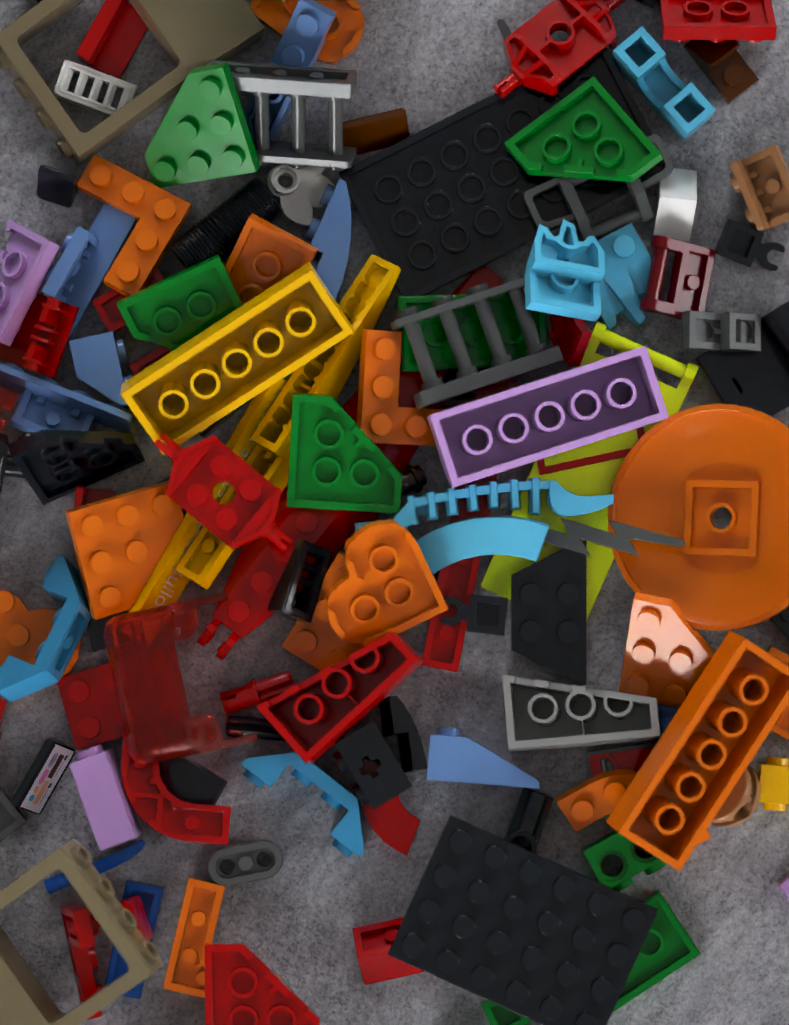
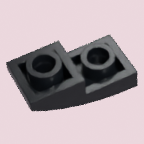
[159,743,228,805]

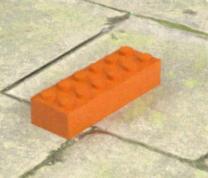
[606,630,789,871]

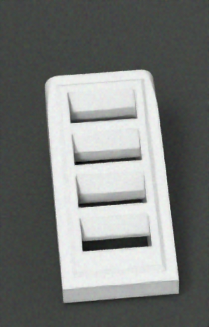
[53,59,138,116]

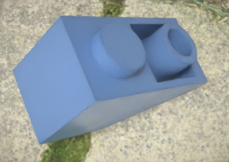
[69,331,132,409]

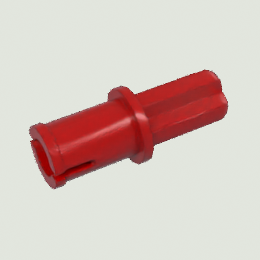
[219,671,295,716]

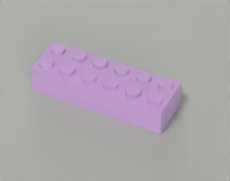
[426,346,669,488]

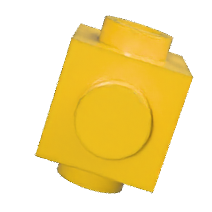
[755,757,789,811]

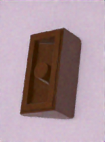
[343,108,410,155]

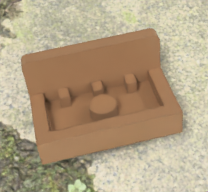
[729,145,789,231]

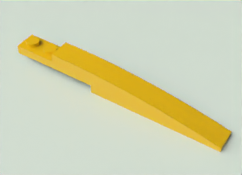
[175,254,401,590]

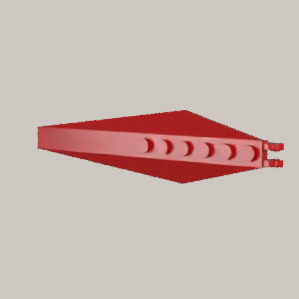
[197,266,502,661]

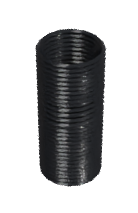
[169,177,284,269]

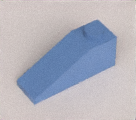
[426,727,540,789]

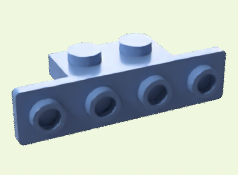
[42,203,136,348]
[0,362,133,433]

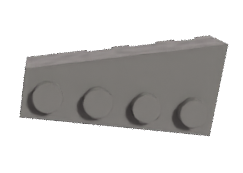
[502,674,661,753]

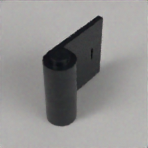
[696,301,789,417]

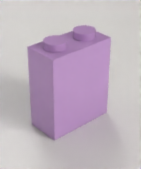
[69,745,143,851]

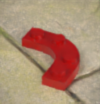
[121,722,231,845]

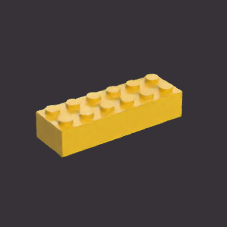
[120,261,353,456]

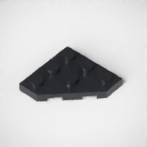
[7,429,145,505]

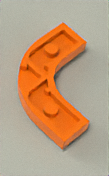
[556,769,711,846]

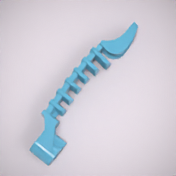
[354,478,614,532]

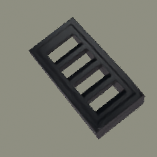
[267,539,332,623]

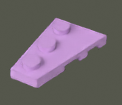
[0,219,60,346]

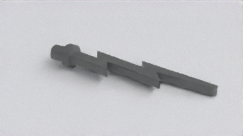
[543,518,686,557]

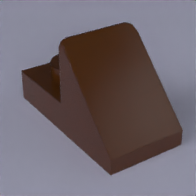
[684,40,759,105]

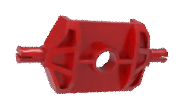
[493,0,626,98]
[153,432,294,552]

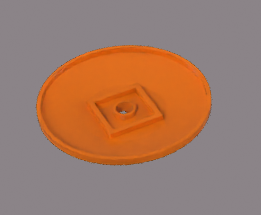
[608,404,789,631]

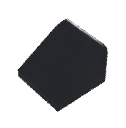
[37,165,78,208]

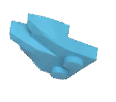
[524,219,606,322]
[598,223,652,331]

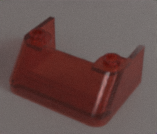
[104,592,258,764]

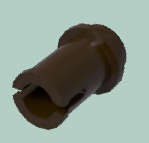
[401,465,427,497]

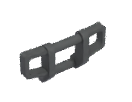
[523,134,674,242]

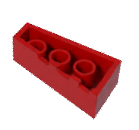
[256,632,424,763]

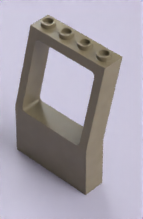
[0,0,264,166]
[0,838,163,1025]

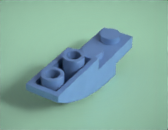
[244,0,337,141]
[304,179,352,300]

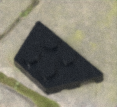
[511,540,587,685]

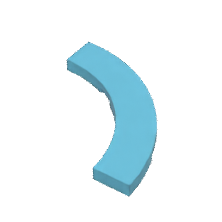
[416,516,550,574]

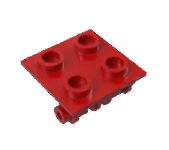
[0,294,79,378]

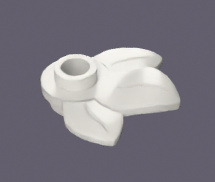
[267,163,334,226]

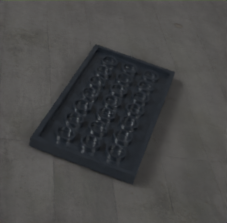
[339,47,664,296]

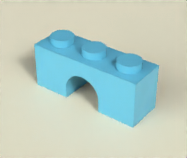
[612,26,716,142]

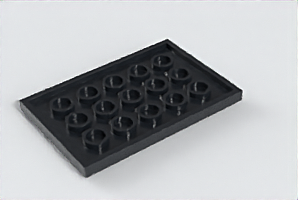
[388,814,658,1025]

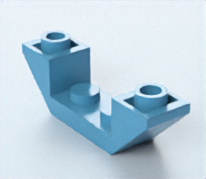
[0,554,91,702]
[241,751,365,858]

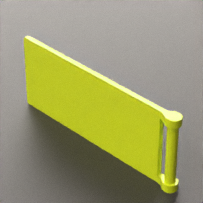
[481,321,699,621]

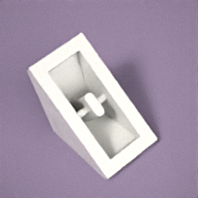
[652,168,697,243]

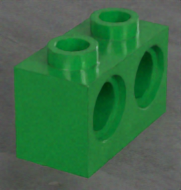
[581,830,666,891]

